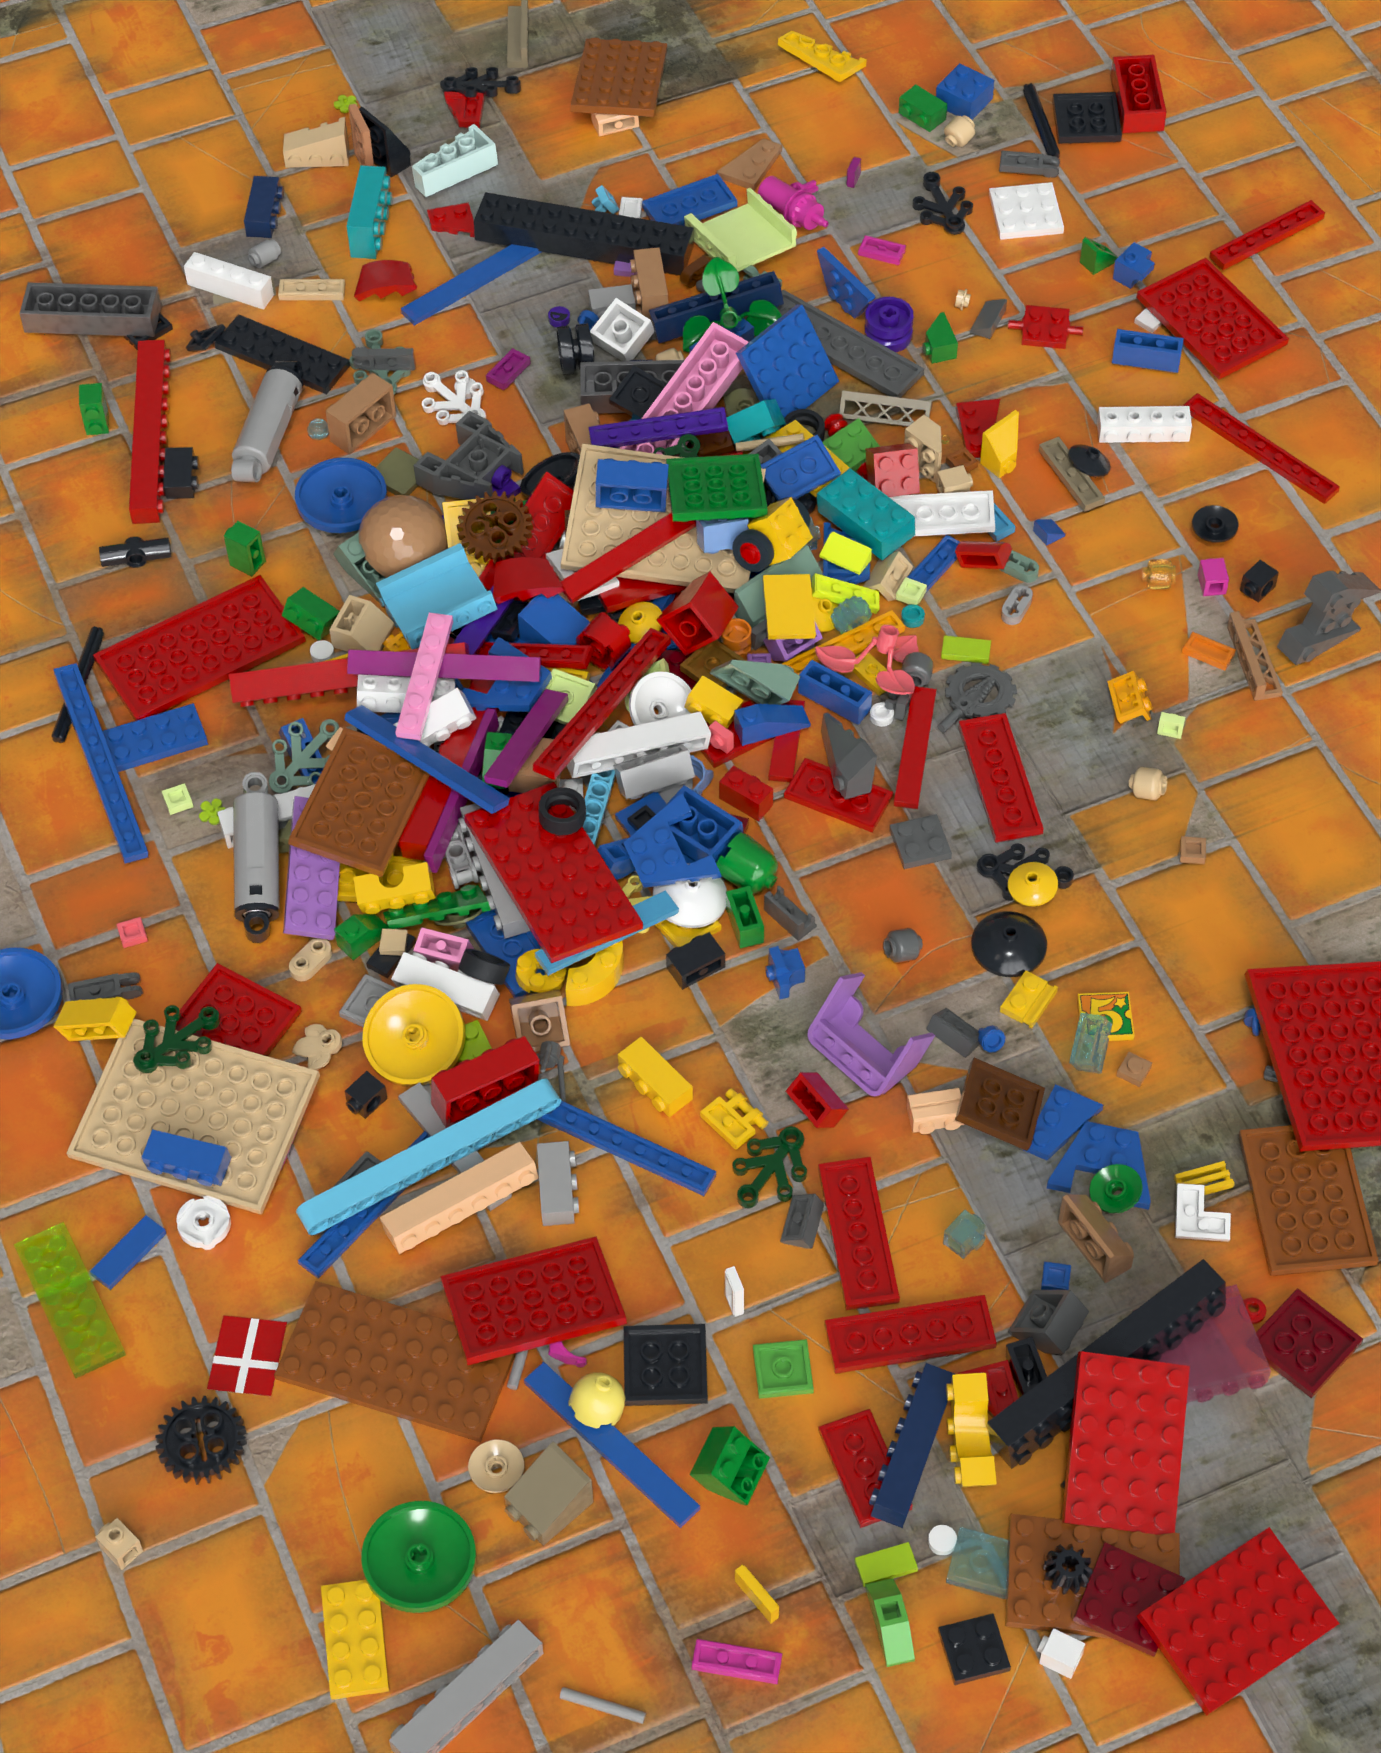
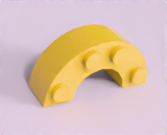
[565,941,624,1006]
[946,1373,997,1487]

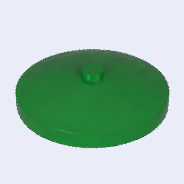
[361,1501,476,1613]

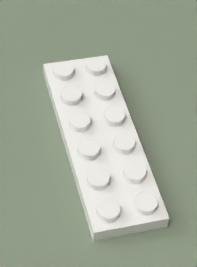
[889,490,995,536]

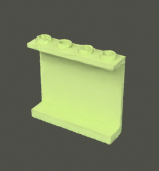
[684,188,797,272]

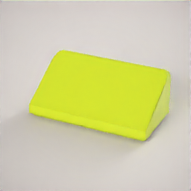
[819,532,872,575]

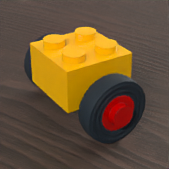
[732,497,813,572]

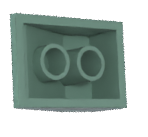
[710,660,801,705]

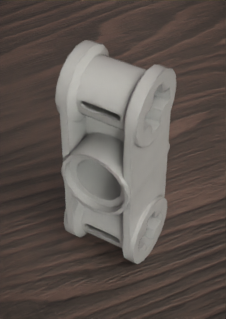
[444,824,479,889]

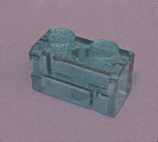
[1069,1013,1112,1074]

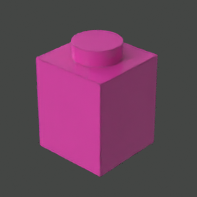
[1198,558,1229,596]

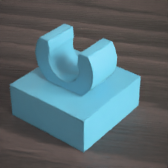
[592,185,620,214]

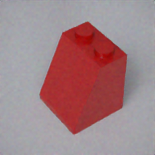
[657,571,739,656]

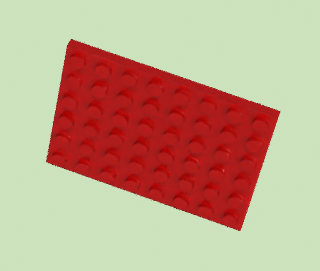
[1244,961,1381,1151]

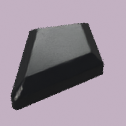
[186,324,226,351]

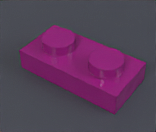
[486,348,531,390]

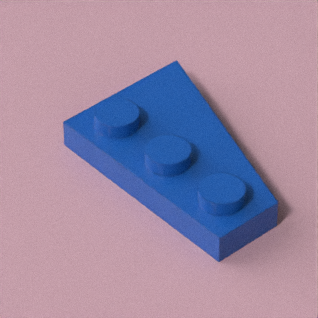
[1023,1084,1103,1161]

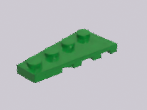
[383,885,491,929]

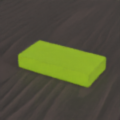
[941,635,991,664]
[854,1542,918,1587]

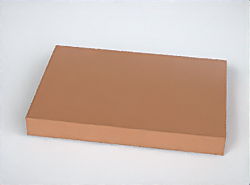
[348,103,374,166]

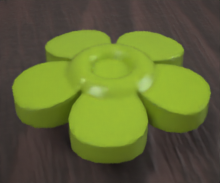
[334,95,358,113]
[199,798,226,825]

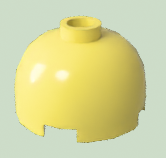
[568,1372,626,1428]

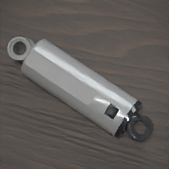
[231,360,304,482]
[233,772,280,943]

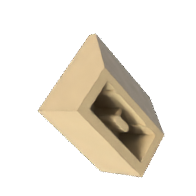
[904,415,942,483]
[329,595,395,652]

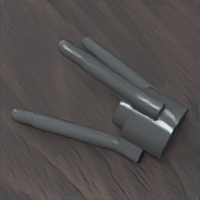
[537,1041,566,1102]

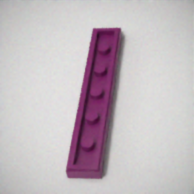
[484,689,568,788]

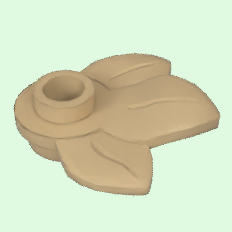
[292,1024,342,1070]

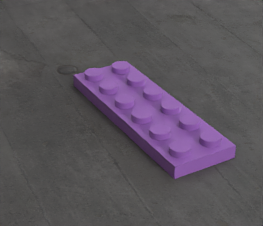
[283,796,340,940]

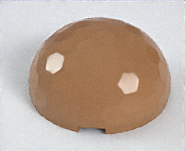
[359,495,448,578]

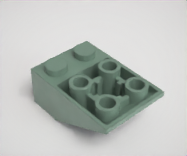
[333,532,386,603]

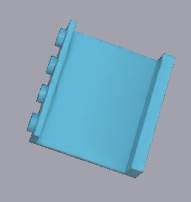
[376,543,497,649]

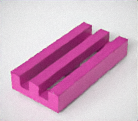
[858,235,906,265]

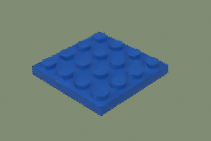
[736,304,839,428]

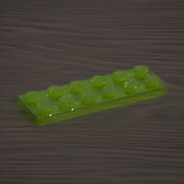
[14,1222,126,1379]

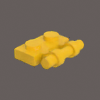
[700,1088,768,1150]

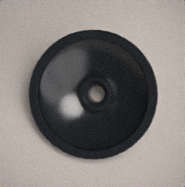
[520,452,580,498]
[971,911,1047,977]

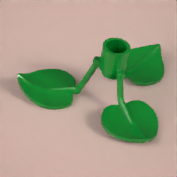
[683,257,782,352]

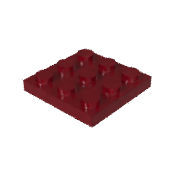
[1246,1288,1363,1399]
[1073,1542,1185,1657]

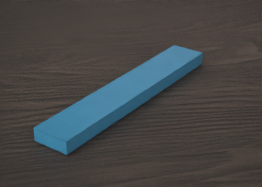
[535,890,679,975]

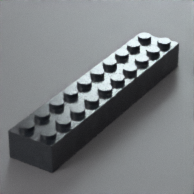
[474,192,694,275]
[987,1259,1226,1469]

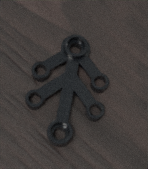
[440,67,521,98]
[913,172,973,235]
[977,843,1074,901]

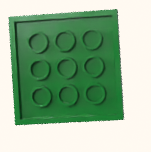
[666,454,768,522]

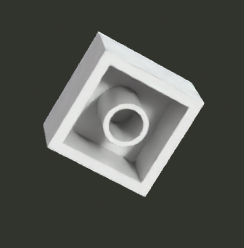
[590,298,655,361]

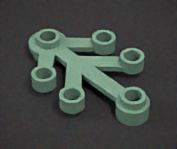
[350,329,411,394]
[269,719,339,794]

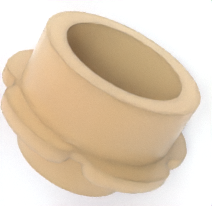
[954,289,971,310]

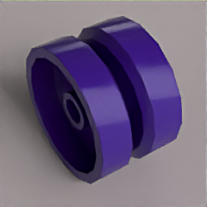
[864,297,914,352]

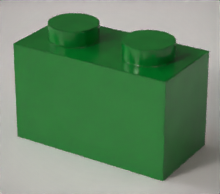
[898,84,947,132]
[79,383,109,435]
[224,521,266,577]
[282,587,340,641]
[726,886,764,948]

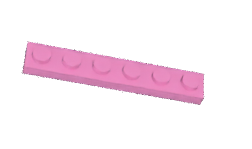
[396,612,453,741]

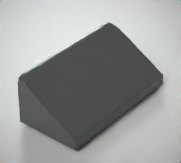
[970,299,1007,339]
[927,1008,980,1058]
[780,1194,824,1249]

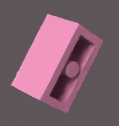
[413,928,474,971]

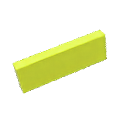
[812,573,880,614]

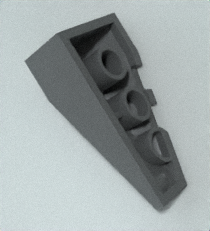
[821,713,877,800]

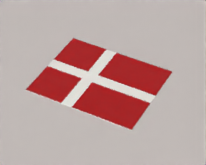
[207,1315,287,1396]

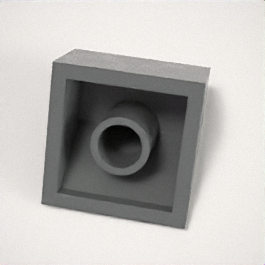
[1008,1290,1089,1354]

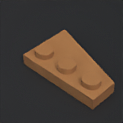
[716,138,782,191]

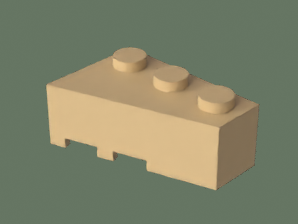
[283,117,349,168]

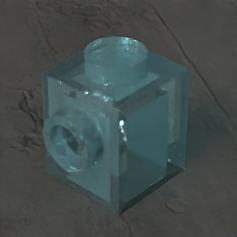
[943,1210,986,1259]

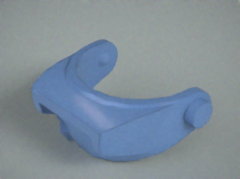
[690,755,714,795]

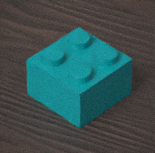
[726,399,786,444]

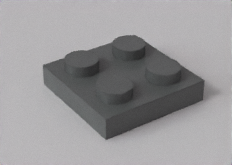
[889,814,952,869]

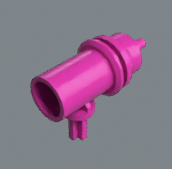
[758,176,829,230]

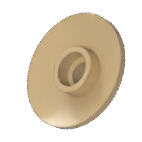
[468,1440,524,1493]

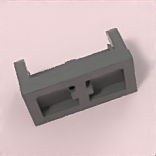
[764,886,817,941]

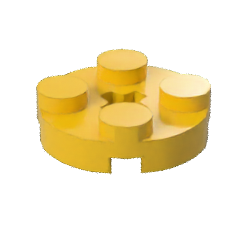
[515,948,567,993]

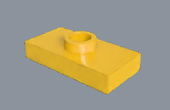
[852,652,887,696]

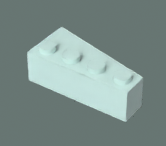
[412,124,498,197]

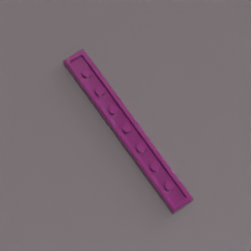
[347,650,541,682]
[424,708,499,873]

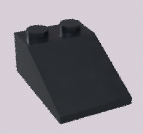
[359,107,411,178]

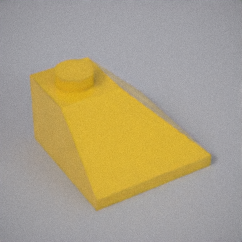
[980,410,1019,478]

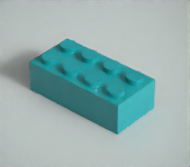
[346,165,392,259]
[817,468,916,561]

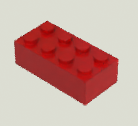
[1111,55,1167,133]
[431,1036,540,1128]

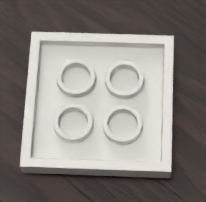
[989,182,1064,240]

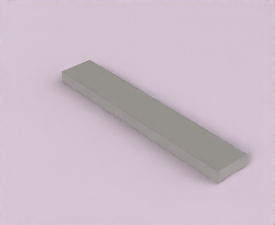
[398,1082,512,1211]

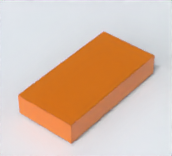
[1182,632,1236,671]

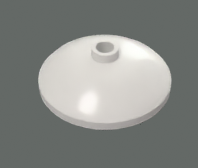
[629,672,691,726]
[653,863,727,928]

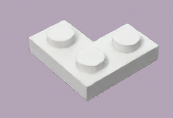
[1175,1183,1231,1242]

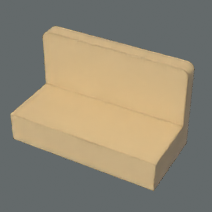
[863,551,913,601]

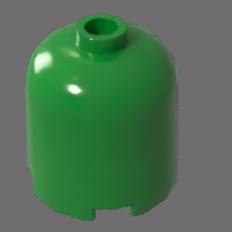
[716,832,778,894]

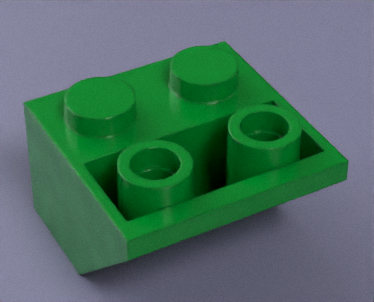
[689,1426,770,1505]

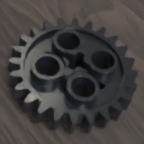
[155,1396,247,1485]

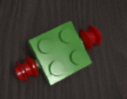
[822,413,880,480]

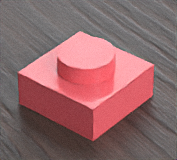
[709,721,734,754]

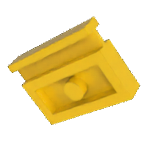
[1000,970,1058,1029]

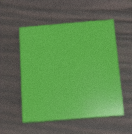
[753,1339,814,1399]

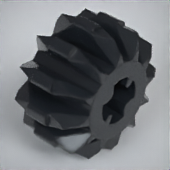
[1043,1544,1093,1595]

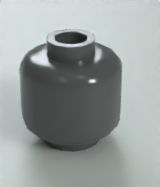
[901,652,933,687]
[883,928,923,963]

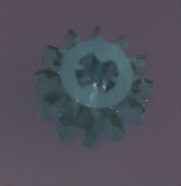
[830,596,872,634]

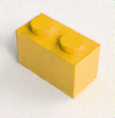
[684,676,744,729]

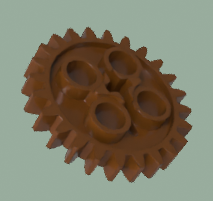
[457,491,533,564]

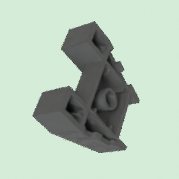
[413,411,524,500]
[1277,570,1381,665]

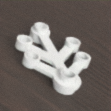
[422,370,486,425]

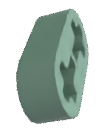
[999,550,1039,583]

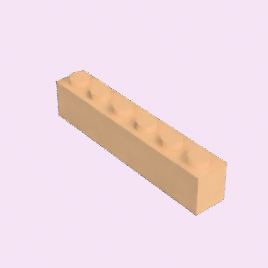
[380,1142,539,1254]

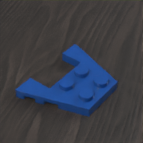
[462,637,552,712]
[623,793,722,888]
[1047,1121,1151,1210]

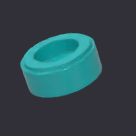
[901,604,925,628]

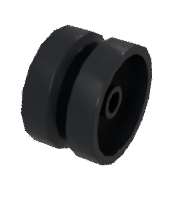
[557,323,594,375]

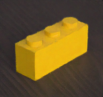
[53,997,137,1041]
[618,1037,693,1118]

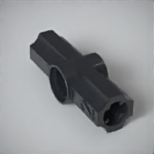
[99,537,172,568]

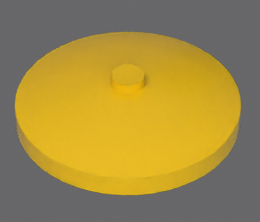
[363,984,465,1087]

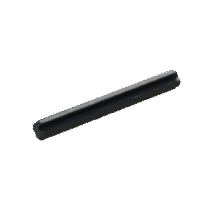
[1023,83,1060,158]

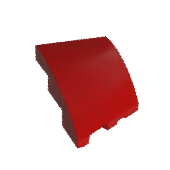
[354,260,418,301]
[493,557,565,604]

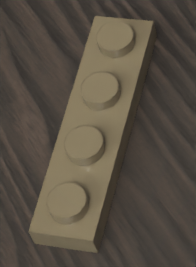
[1039,437,1105,512]

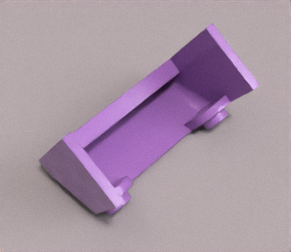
[808,972,935,1096]

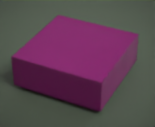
[846,157,861,188]

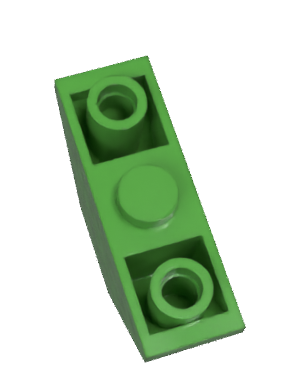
[865,1578,915,1667]

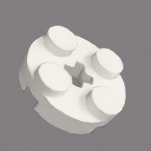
[177,1196,231,1250]

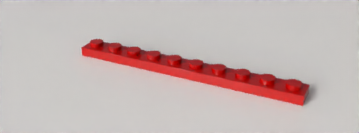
[533,628,671,780]

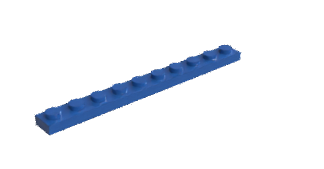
[53,663,148,864]

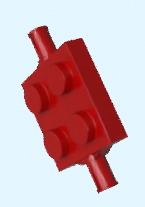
[1008,305,1084,349]

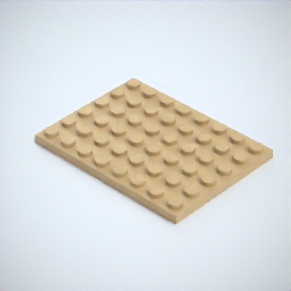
[561,444,766,593]
[66,1019,320,1215]

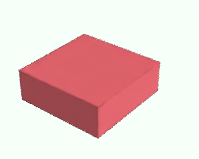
[116,917,148,948]

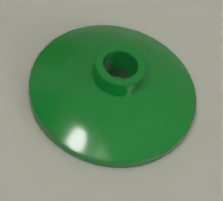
[1089,1164,1143,1213]

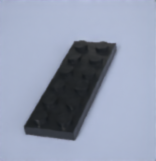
[214,314,350,395]

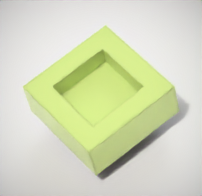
[896,577,927,605]
[1157,712,1185,739]
[162,783,193,815]

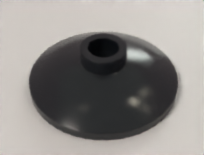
[1068,444,1111,477]
[1192,505,1239,542]

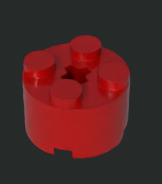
[576,612,631,670]

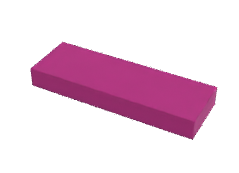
[692,1639,782,1684]

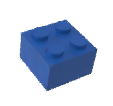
[936,63,994,120]

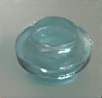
[307,418,329,440]

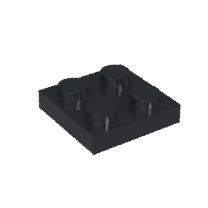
[609,366,667,420]
[938,1613,1011,1685]

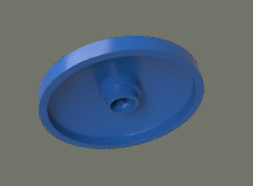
[295,458,387,533]
[0,948,63,1039]

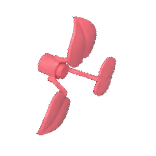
[815,625,919,695]

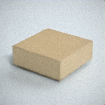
[379,929,408,956]

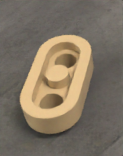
[289,938,332,981]

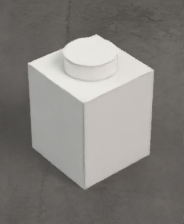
[1037,1628,1085,1679]

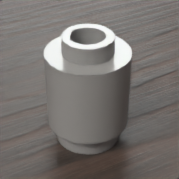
[248,239,281,268]

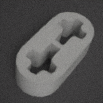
[1001,585,1033,625]

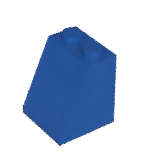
[518,593,590,645]

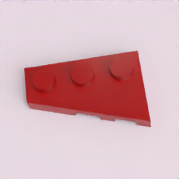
[956,399,1000,458]

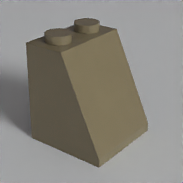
[504,1441,594,1546]

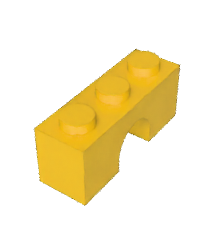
[353,862,436,914]

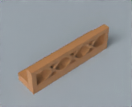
[1227,611,1283,701]

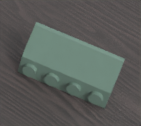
[734,544,823,629]

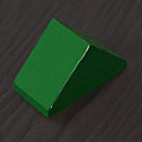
[1080,237,1118,275]

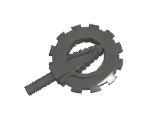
[937,663,1017,732]

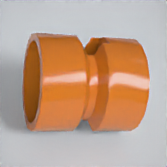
[721,618,751,660]

